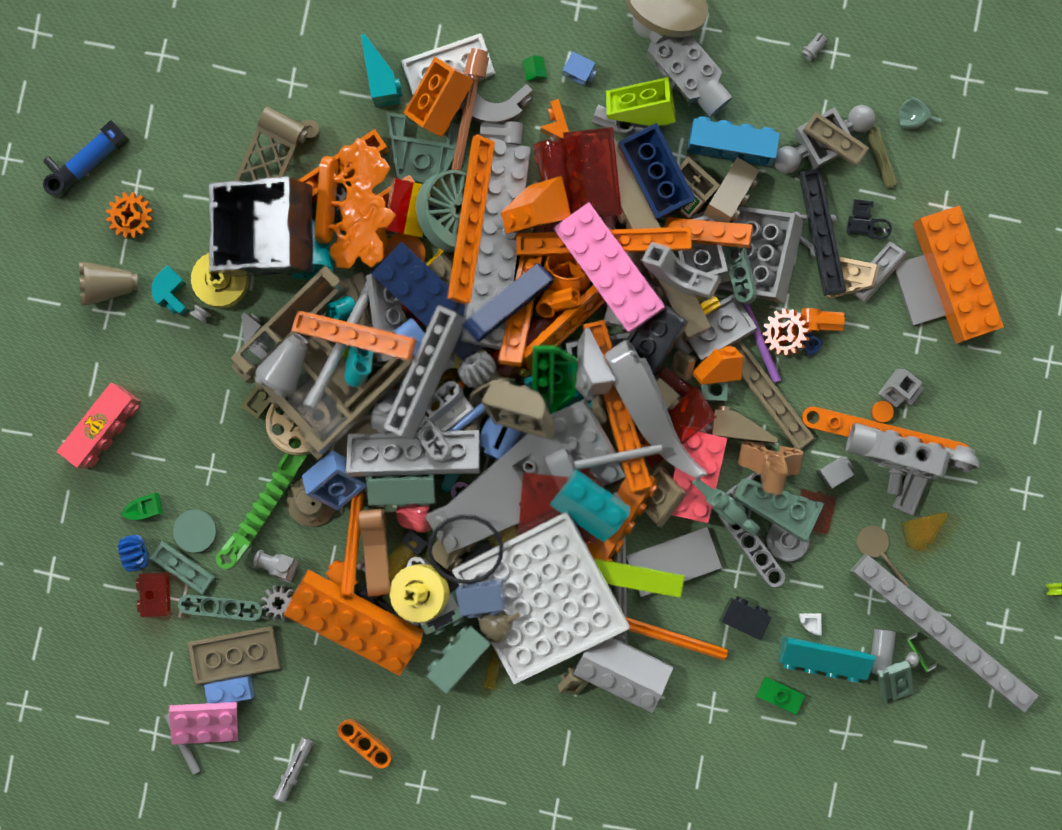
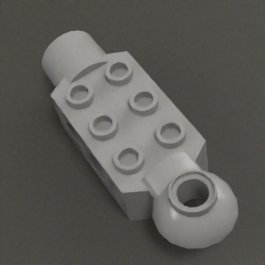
[632,17,733,117]
[846,422,980,480]

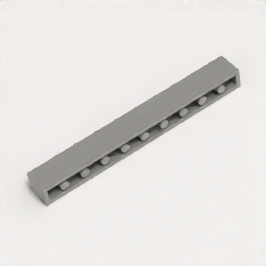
[850,555,1038,713]

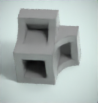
[878,369,924,408]

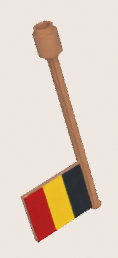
[383,48,489,239]

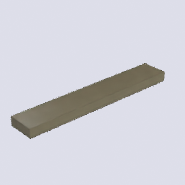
[731,340,815,450]

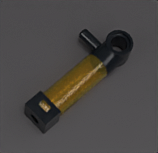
[357,530,428,613]

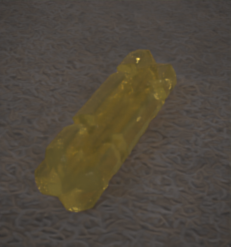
[484,647,501,690]

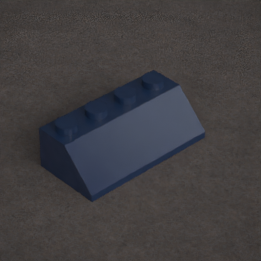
[618,123,695,222]

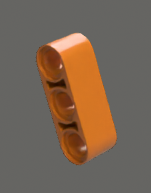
[338,718,393,769]

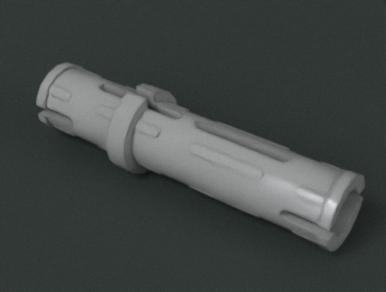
[273,737,314,803]

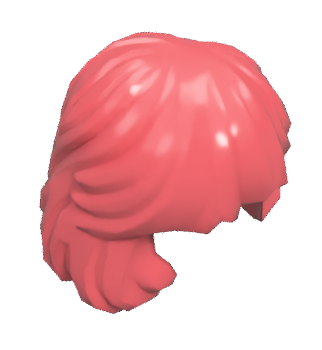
[396,504,431,533]

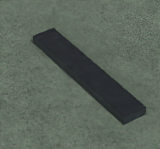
[798,169,847,296]

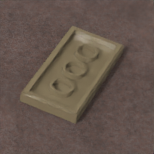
[187,625,281,685]

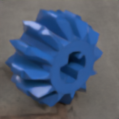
[118,535,149,572]

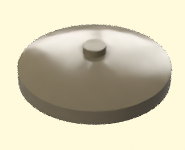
[625,0,708,37]

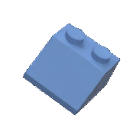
[302,450,367,510]

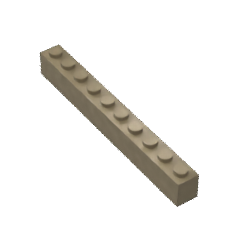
[588,137,711,342]

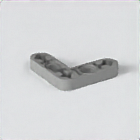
[416,381,463,463]

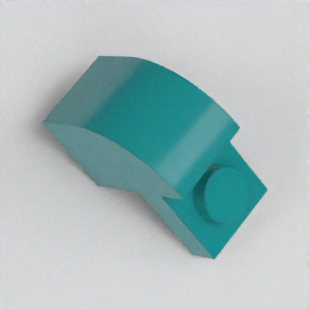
[151,265,189,316]

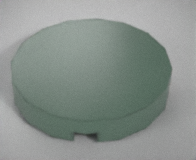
[173,510,217,553]

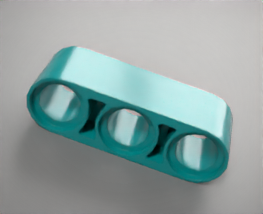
[344,326,373,387]

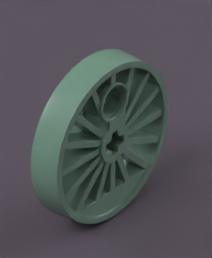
[416,170,467,253]

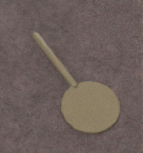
[857,526,909,588]

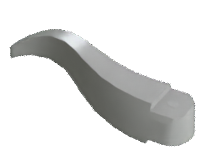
[606,340,707,479]

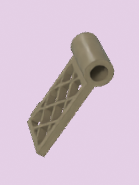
[234,106,308,182]

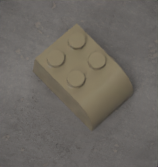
[482,380,555,440]

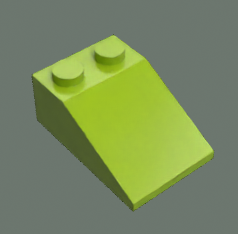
[606,77,676,126]

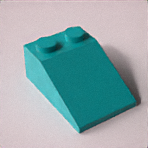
[361,34,403,108]

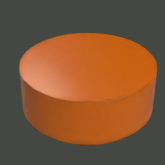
[871,401,894,423]

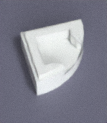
[799,613,822,636]

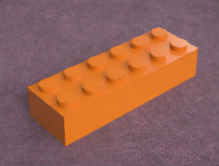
[912,205,1004,344]
[284,569,424,676]

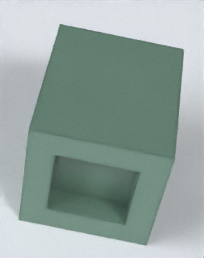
[699,381,731,402]

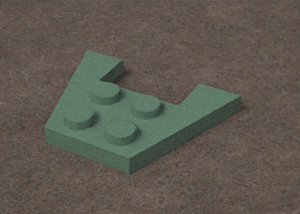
[386,112,471,186]

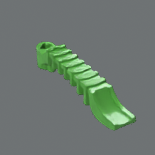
[216,438,309,569]

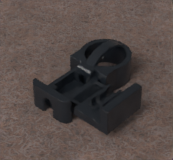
[846,199,892,240]

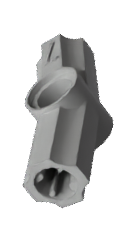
[591,105,649,137]

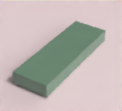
[149,541,216,595]

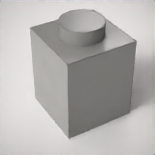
[817,456,854,489]

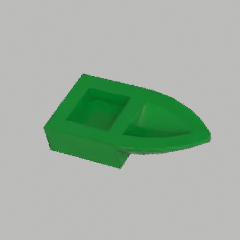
[121,493,164,520]

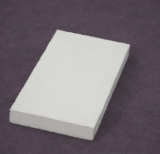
[401,33,495,95]

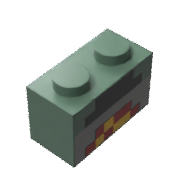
[420,590,465,635]

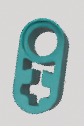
[325,296,356,322]

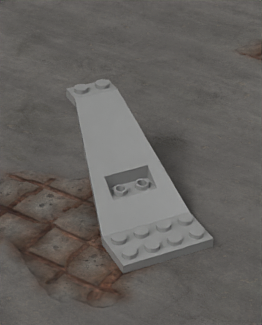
[426,399,625,554]

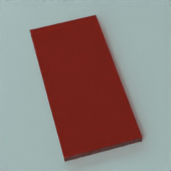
[645,387,717,467]

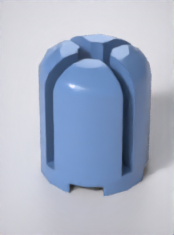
[480,415,527,461]

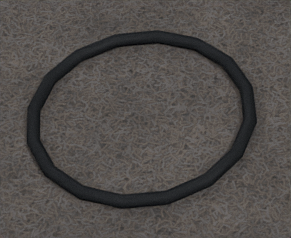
[428,514,504,584]

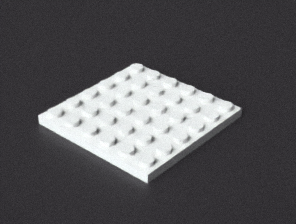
[452,512,630,684]

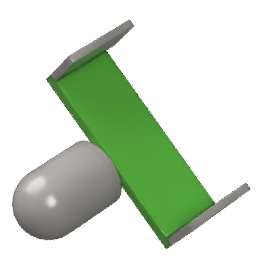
[905,632,937,673]

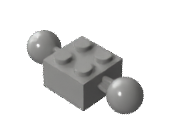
[773,105,875,174]

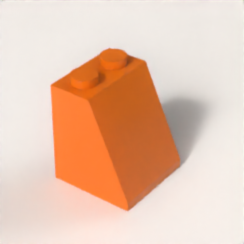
[501,176,571,234]

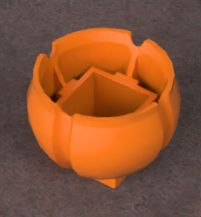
[544,255,591,294]

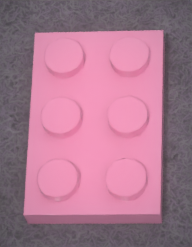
[169,702,238,744]

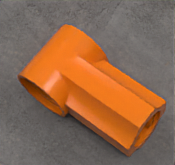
[536,287,581,318]
[801,308,845,332]

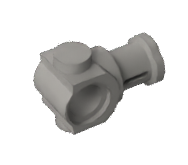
[371,389,398,434]
[253,550,300,584]

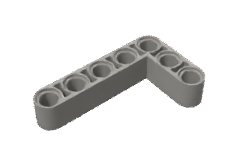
[713,472,785,587]

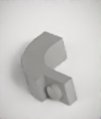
[459,84,533,124]
[642,242,721,299]

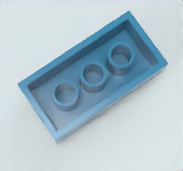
[686,117,780,167]

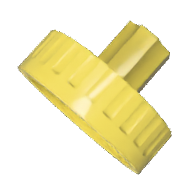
[191,253,249,308]
[390,564,449,623]

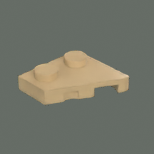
[827,257,880,298]

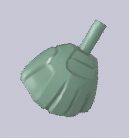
[898,97,942,129]

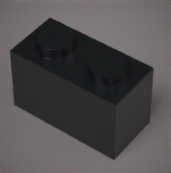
[719,596,772,641]

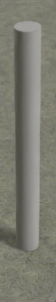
[574,444,662,470]

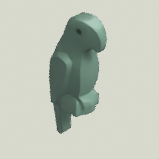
[692,478,760,536]

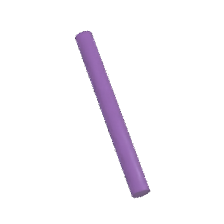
[741,303,781,383]

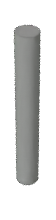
[164,714,201,774]

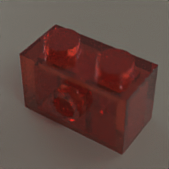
[136,572,171,617]

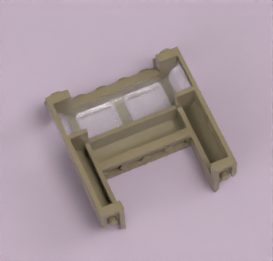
[231,266,414,460]

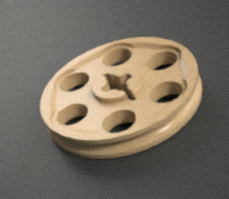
[266,391,331,455]

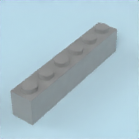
[383,306,466,440]

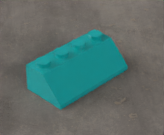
[778,636,876,683]

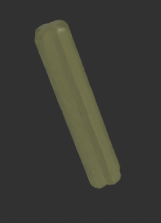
[867,127,897,189]

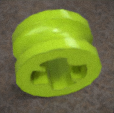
[1045,583,1062,595]

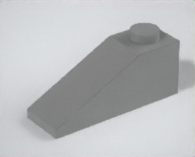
[577,328,616,397]

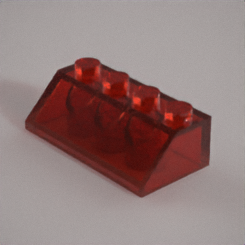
[563,127,622,217]

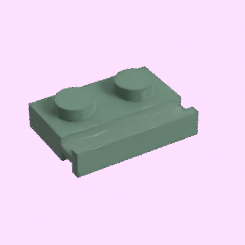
[877,661,914,703]

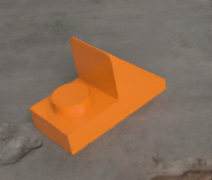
[540,99,571,145]

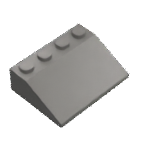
[717,206,804,303]

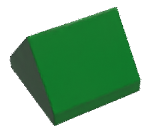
[522,55,547,82]

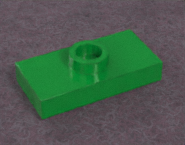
[756,677,805,715]

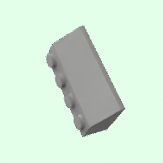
[574,637,673,713]

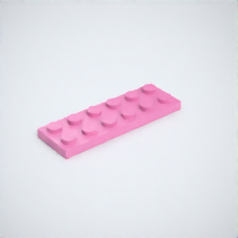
[553,203,665,333]

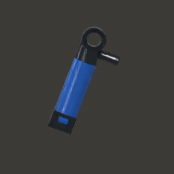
[43,120,130,199]

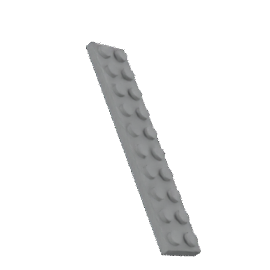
[461,137,530,350]

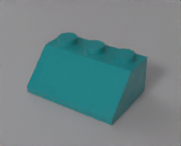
[550,469,630,542]

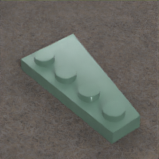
[733,478,824,542]

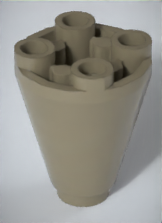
[79,262,138,305]

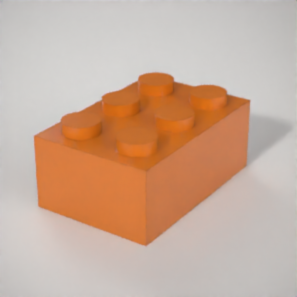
[403,57,474,137]

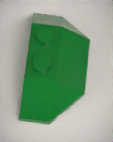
[532,346,577,414]

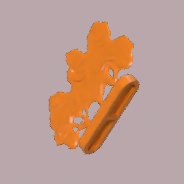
[315,138,396,268]

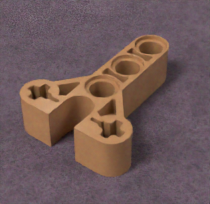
[738,441,804,494]
[359,509,391,597]

